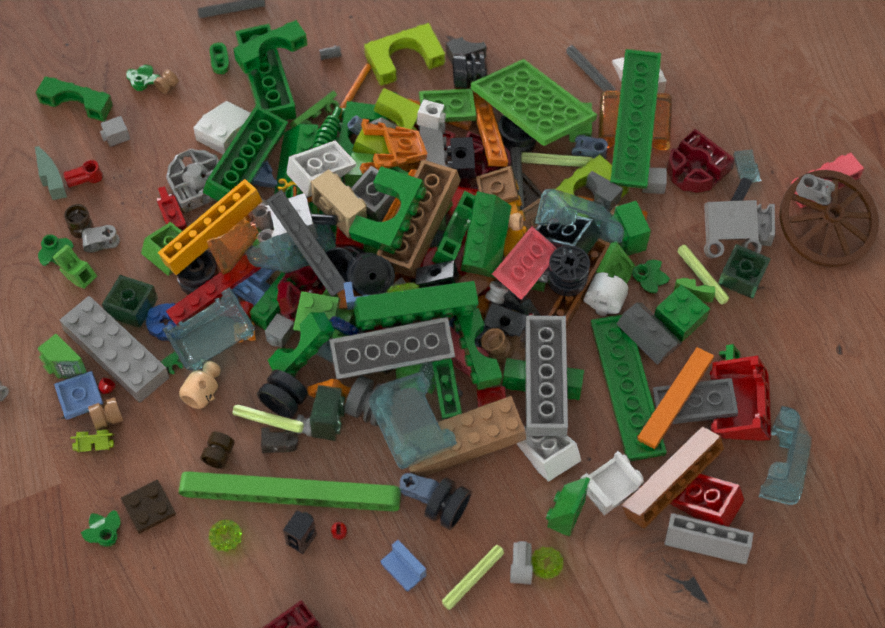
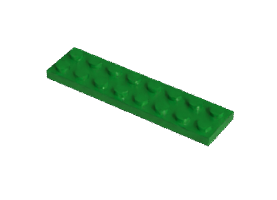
[610,49,661,189]
[590,315,667,462]

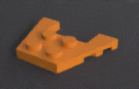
[361,119,428,170]

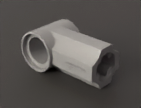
[510,541,532,584]

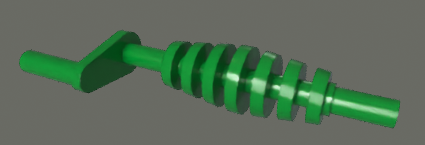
[284,107,342,179]

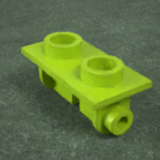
[71,430,114,453]

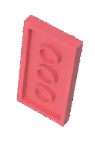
[492,226,557,300]

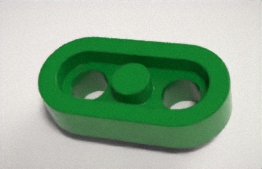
[209,42,230,74]

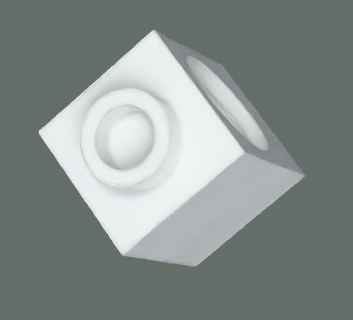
[417,99,446,130]

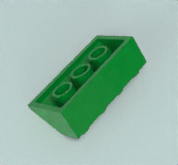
[274,124,319,194]
[460,191,512,279]

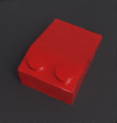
[670,474,745,527]

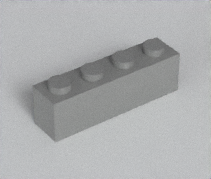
[419,123,448,167]
[664,513,753,564]

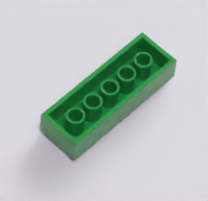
[235,24,296,121]
[202,105,288,201]
[353,281,479,331]

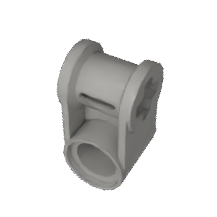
[796,174,835,205]
[82,225,120,253]

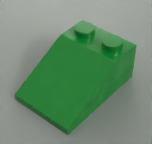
[546,477,590,537]

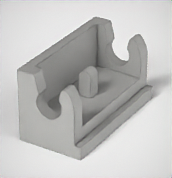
[752,204,775,246]

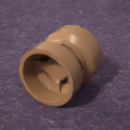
[154,69,179,94]

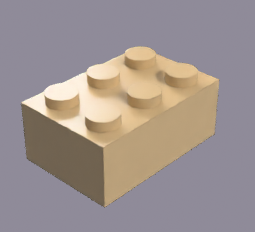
[311,169,367,239]

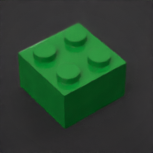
[611,201,651,256]
[654,284,710,342]

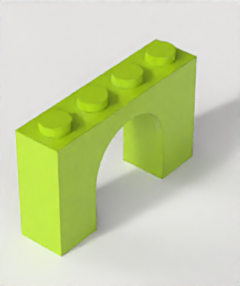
[364,23,445,86]
[352,88,420,154]
[546,155,630,218]

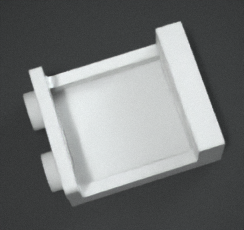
[580,451,644,515]

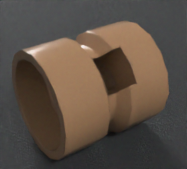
[481,328,514,363]
[88,397,123,431]

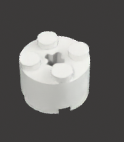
[584,273,628,316]

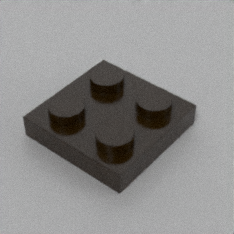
[121,479,176,534]

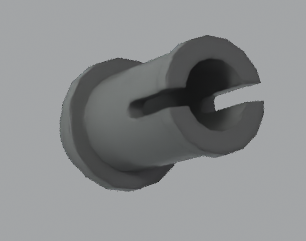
[319,45,342,60]

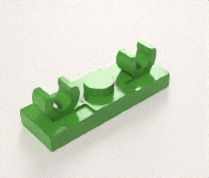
[289,90,339,128]

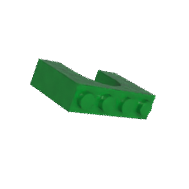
[336,101,389,157]
[348,166,426,254]

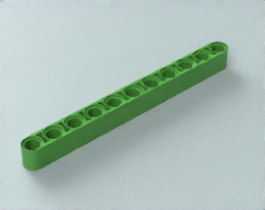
[178,472,401,511]

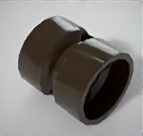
[64,204,93,238]
[200,431,235,469]

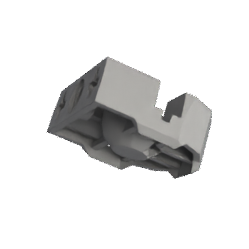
[166,149,219,213]

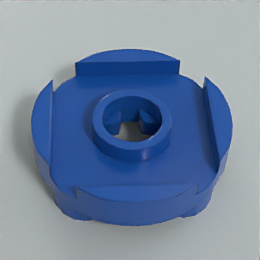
[146,303,185,341]

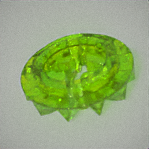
[387,283,419,293]
[209,520,242,552]
[531,546,563,579]

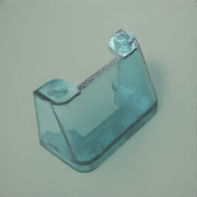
[535,189,624,243]
[245,224,336,273]
[162,287,255,371]
[369,371,457,469]
[759,406,812,505]

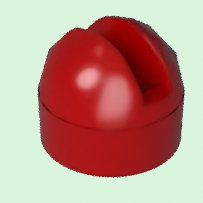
[98,377,116,394]
[331,522,347,540]

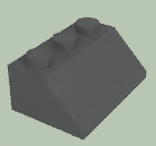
[617,303,682,365]

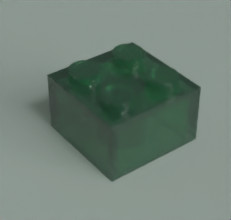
[718,244,771,299]
[102,275,158,328]
[310,385,346,441]

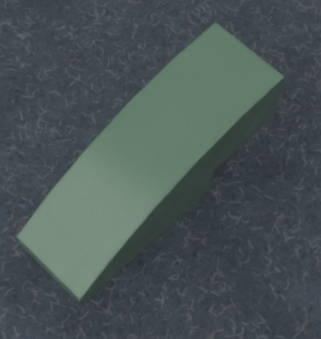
[35,146,67,200]

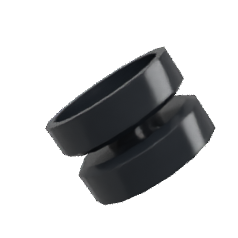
[498,115,537,154]
[176,250,219,295]
[346,252,395,296]
[257,370,308,419]
[424,477,472,530]

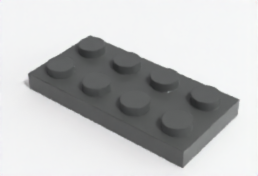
[653,378,738,424]

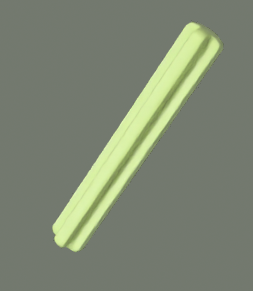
[521,152,592,167]
[677,244,729,305]
[232,405,304,433]
[442,545,504,609]

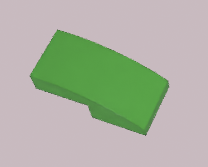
[674,278,715,302]

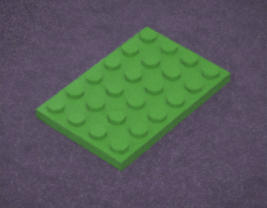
[471,59,597,146]

